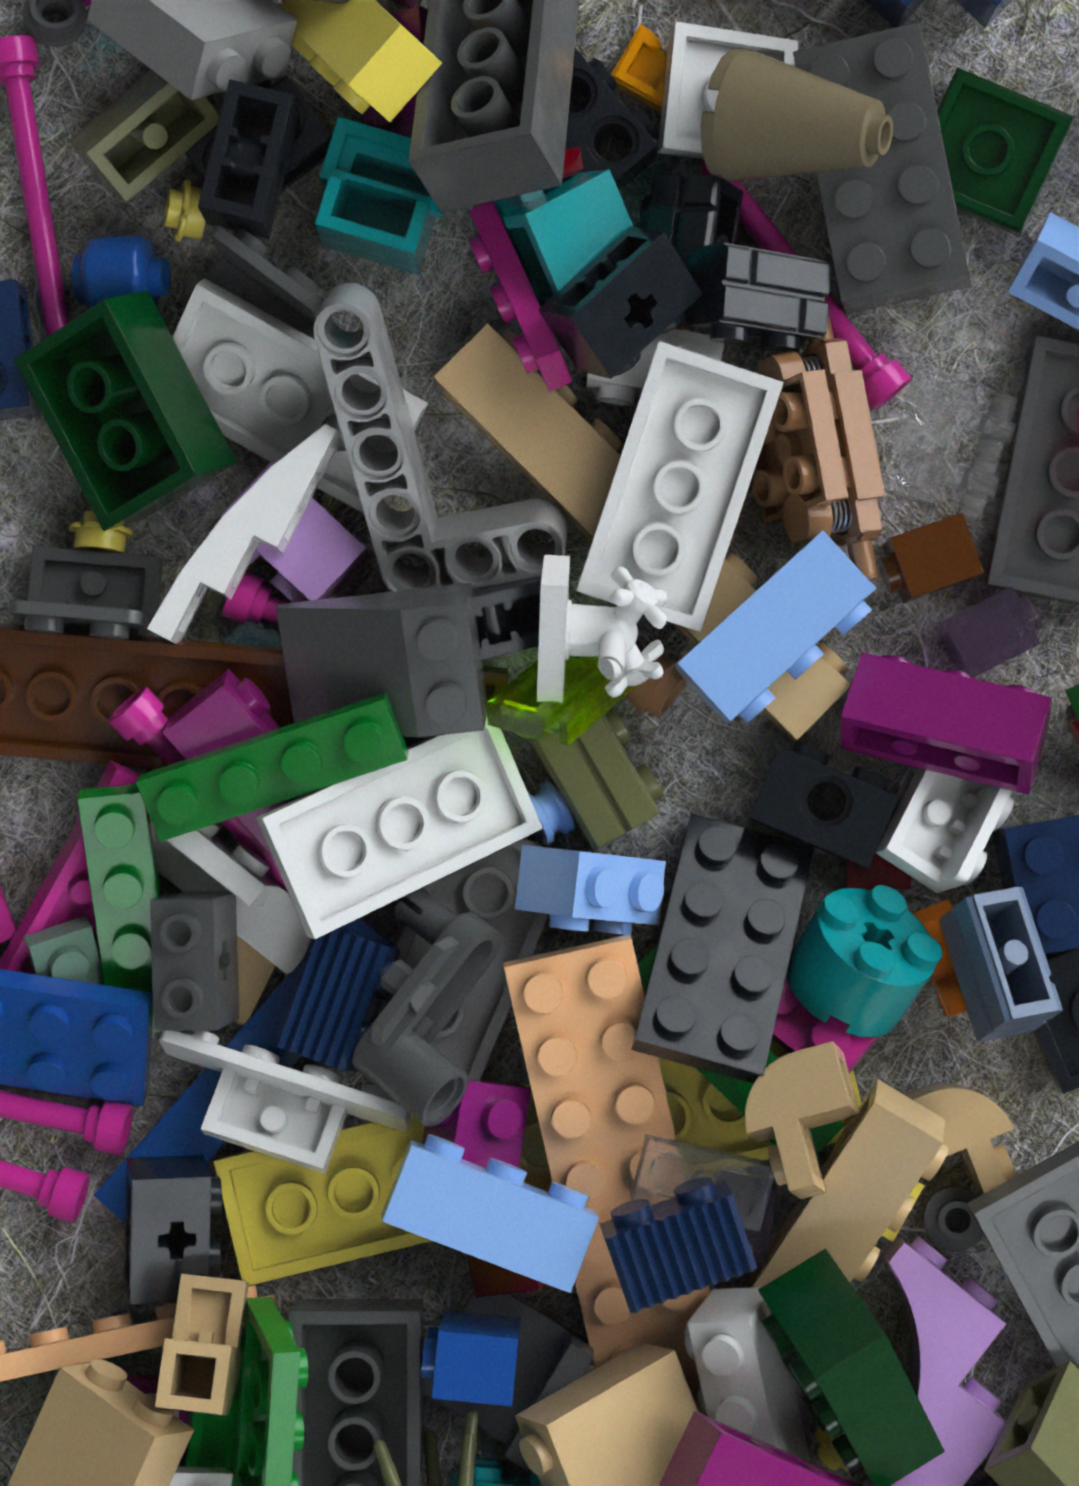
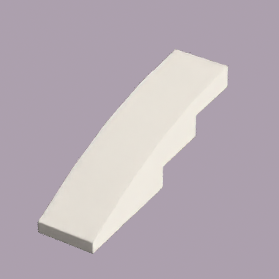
[147,424,342,644]

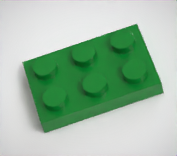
[234,1297,308,1486]

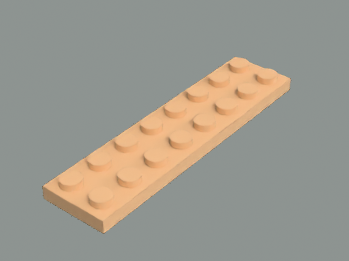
[503,934,710,1413]

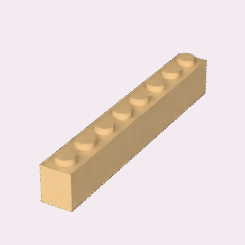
[433,323,851,743]

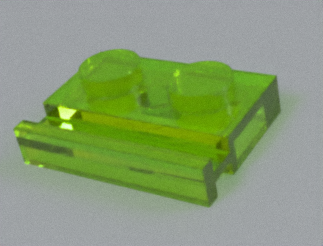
[486,656,635,746]

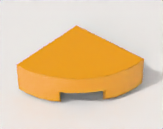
[611,24,667,113]

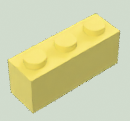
[280,0,442,122]

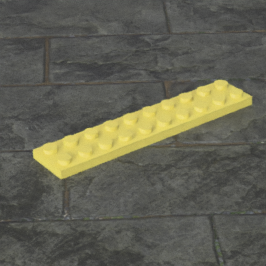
[214,1040,862,1286]

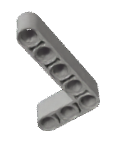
[313,283,568,592]

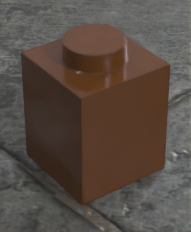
[878,512,984,604]

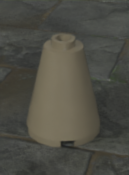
[701,49,893,181]

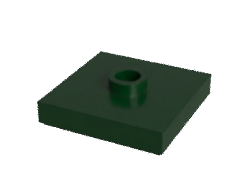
[937,67,1074,237]

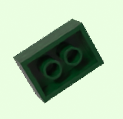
[14,290,237,531]
[758,1248,945,1486]

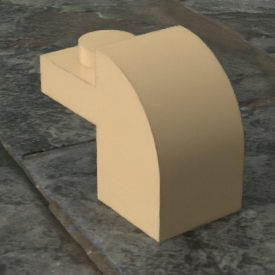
[745,1041,860,1199]
[904,1083,1016,1196]
[155,1274,249,1415]

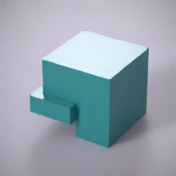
[315,116,446,275]
[493,169,634,307]

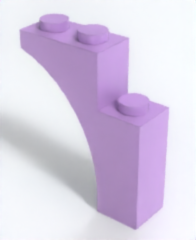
[862,1235,1006,1486]

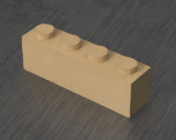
[744,1079,949,1288]

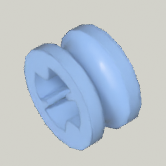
[528,781,575,846]

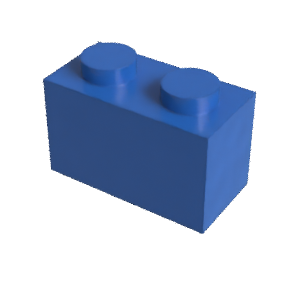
[421,1310,521,1407]

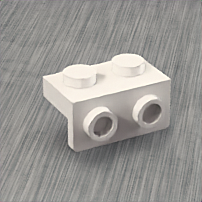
[876,768,1014,893]

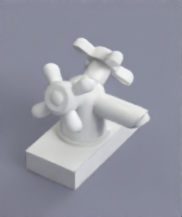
[537,555,667,703]

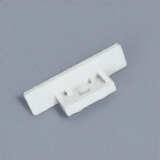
[149,822,311,974]
[159,1030,412,1174]

